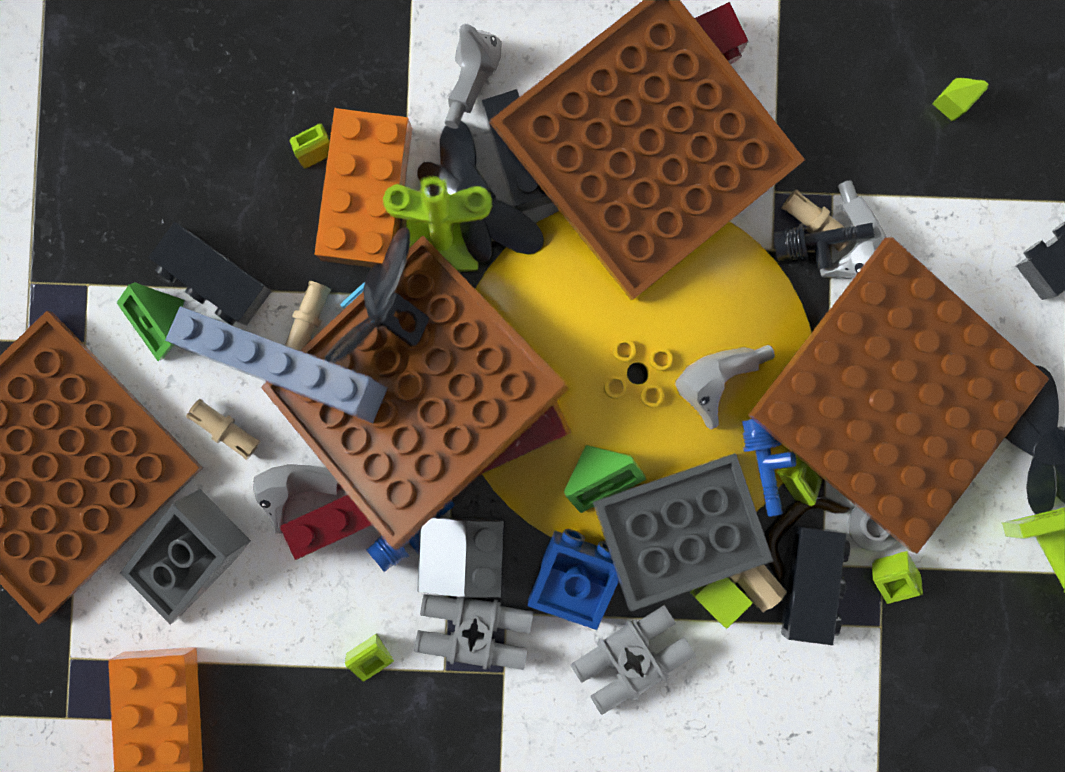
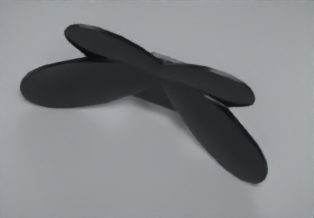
[417,121,544,263]
[324,227,429,363]
[1005,365,1065,514]

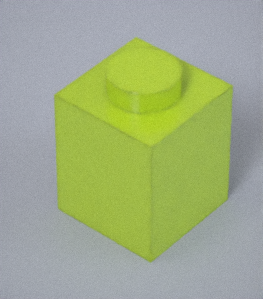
[690,577,753,629]

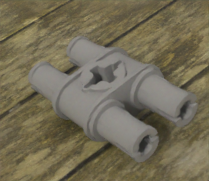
[414,594,533,670]
[571,605,696,715]

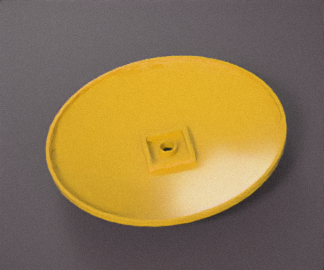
[475,211,811,546]

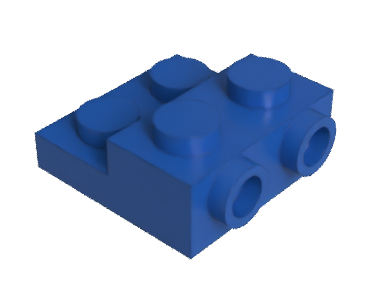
[528,529,619,630]

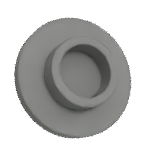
[848,506,896,551]

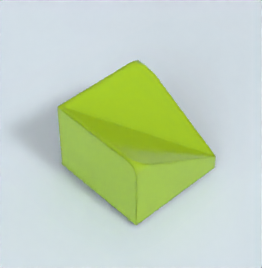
[933,78,989,121]
[872,551,923,604]

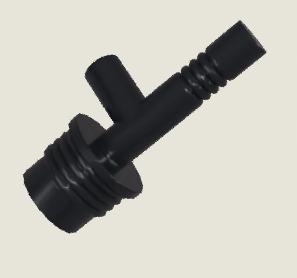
[774,223,875,269]

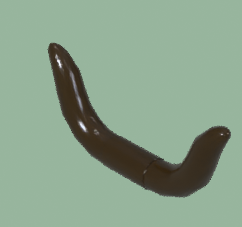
[766,495,850,584]

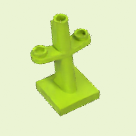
[383,178,492,272]
[1001,507,1065,593]

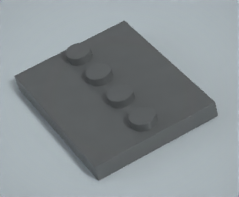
[593,453,773,611]

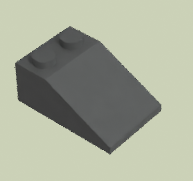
[120,489,251,625]

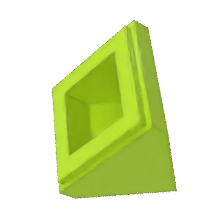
[290,124,330,169]
[777,457,822,506]
[345,633,394,681]

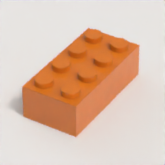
[314,108,412,267]
[109,647,203,772]

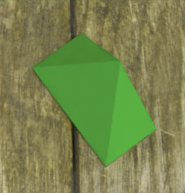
[116,282,184,361]
[564,445,646,513]

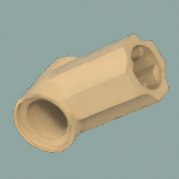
[729,564,787,612]

